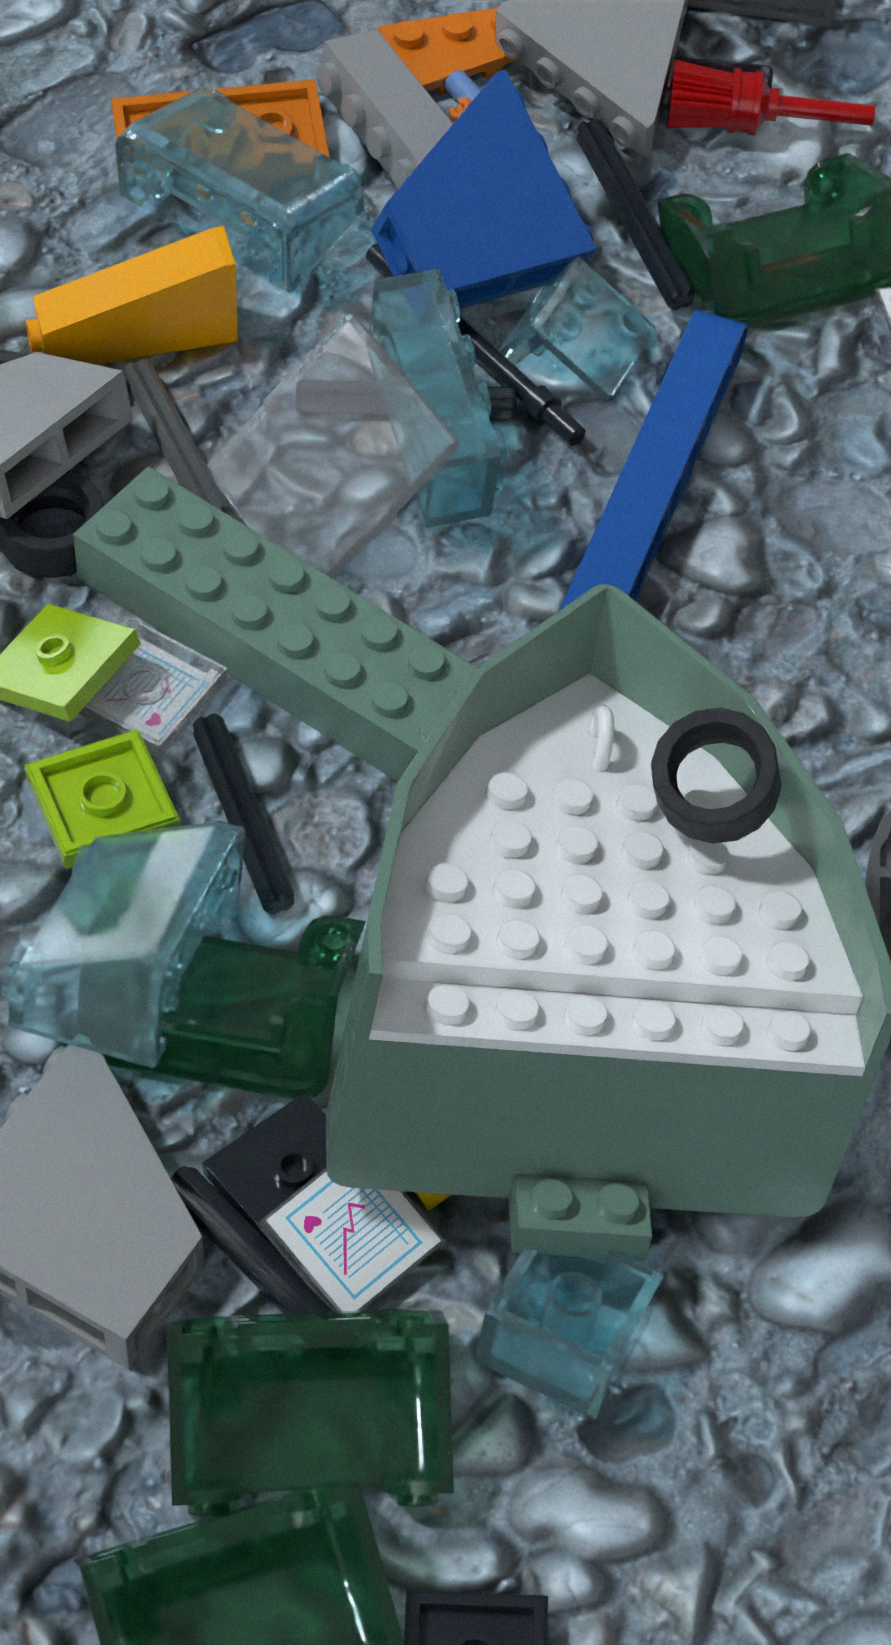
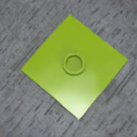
[0,604,141,722]
[24,729,181,869]

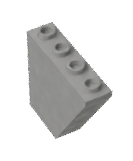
[495,0,689,158]
[0,352,133,519]
[0,1029,204,1370]

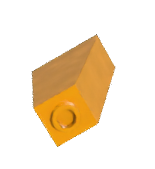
[26,226,238,365]

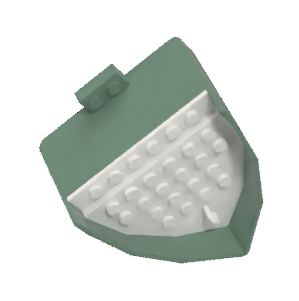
[326,584,891,1261]

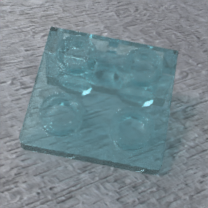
[499,256,655,400]

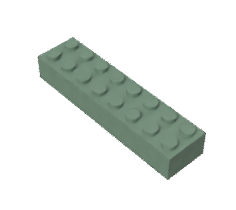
[73,466,477,782]

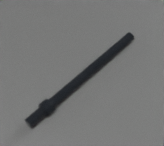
[366,243,586,446]

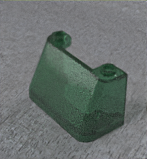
[657,153,891,329]
[78,877,366,1100]
[167,1309,454,1516]
[73,1478,405,1645]

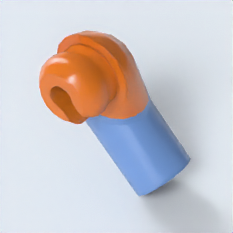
[445,70,481,123]

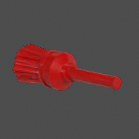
[666,60,875,136]

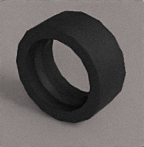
[0,471,104,578]
[651,708,782,844]

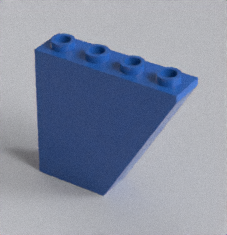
[371,69,597,321]

